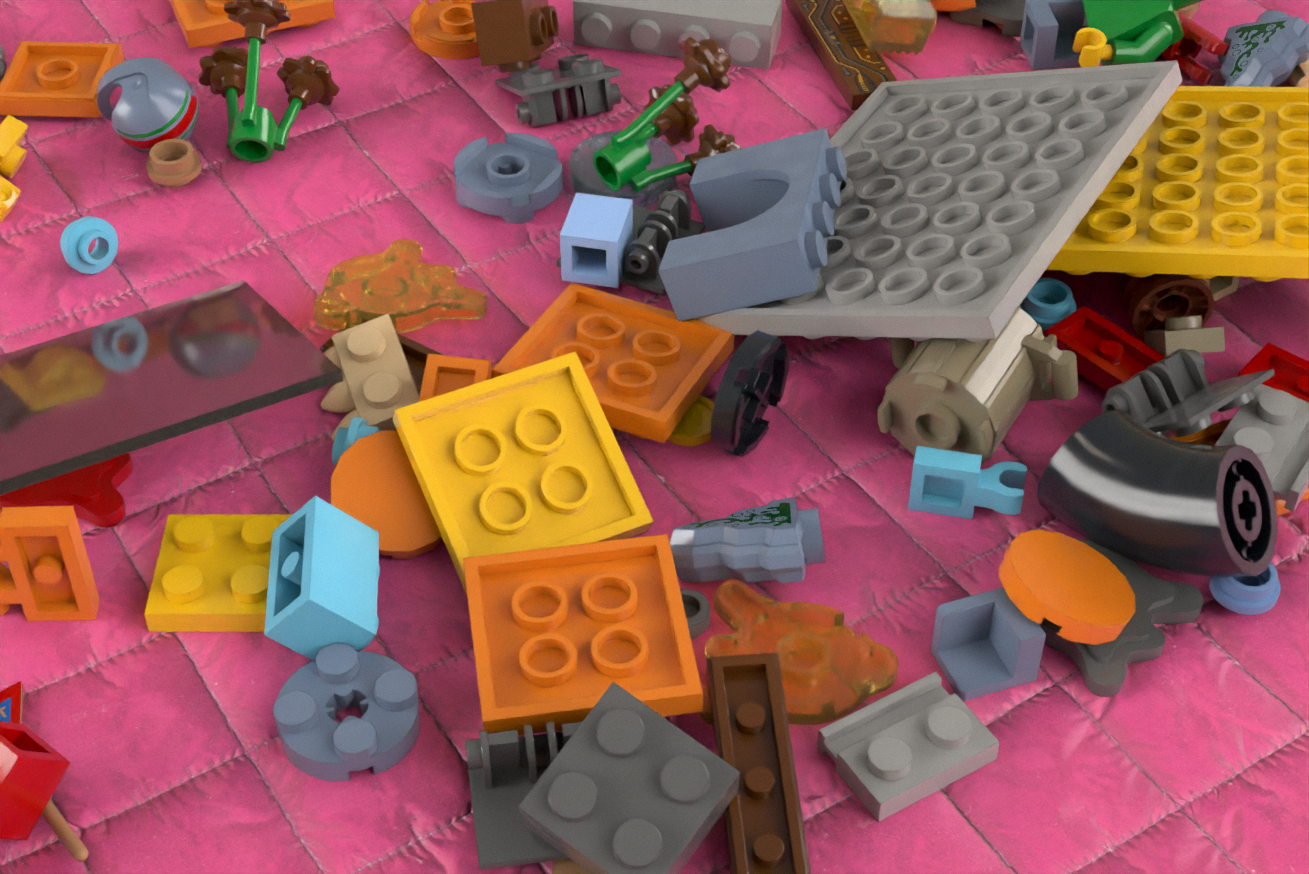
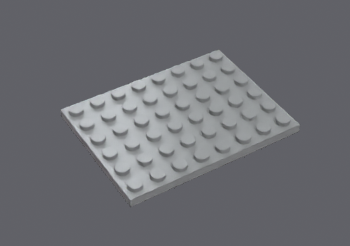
[673,60,1182,342]

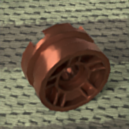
[1118,274,1215,339]

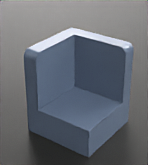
[1020,0,1085,70]
[930,587,1046,701]

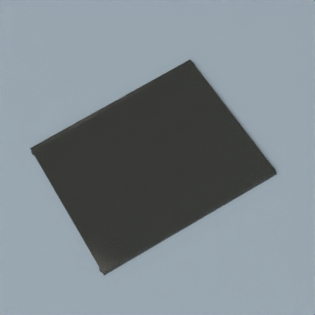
[0,280,343,495]

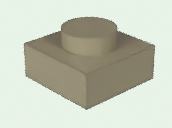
[1144,315,1225,356]

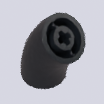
[1037,409,1277,577]

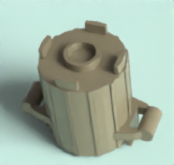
[878,306,1078,464]

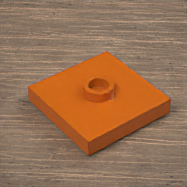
[0,41,124,118]

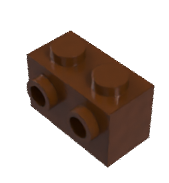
[471,0,559,73]

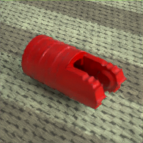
[1160,12,1230,86]

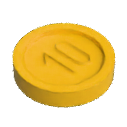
[667,395,714,446]

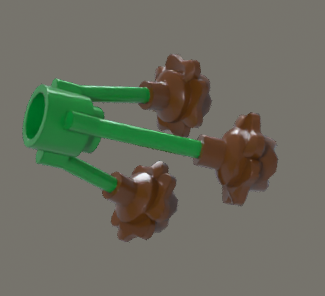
[198,0,340,163]
[593,37,741,192]

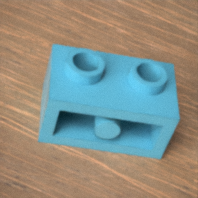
[264,496,380,660]

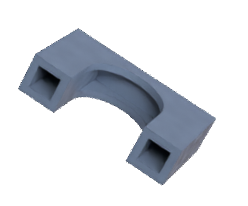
[658,128,847,322]

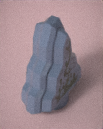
[1217,10,1309,87]
[669,497,826,583]

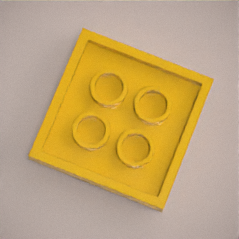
[393,351,654,595]

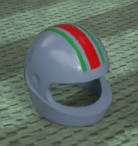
[97,57,199,153]

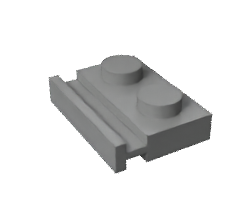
[1215,384,1309,512]
[817,671,1000,822]

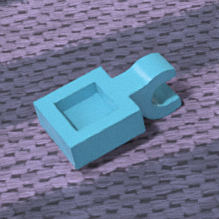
[908,446,1027,519]

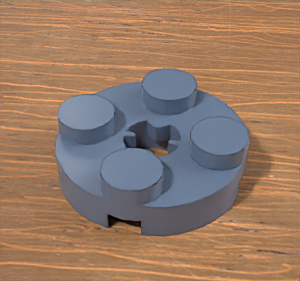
[454,133,563,224]
[273,643,420,782]

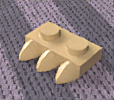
[310,314,420,441]

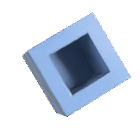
[560,193,633,288]

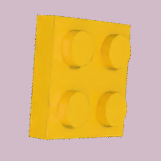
[144,514,293,632]

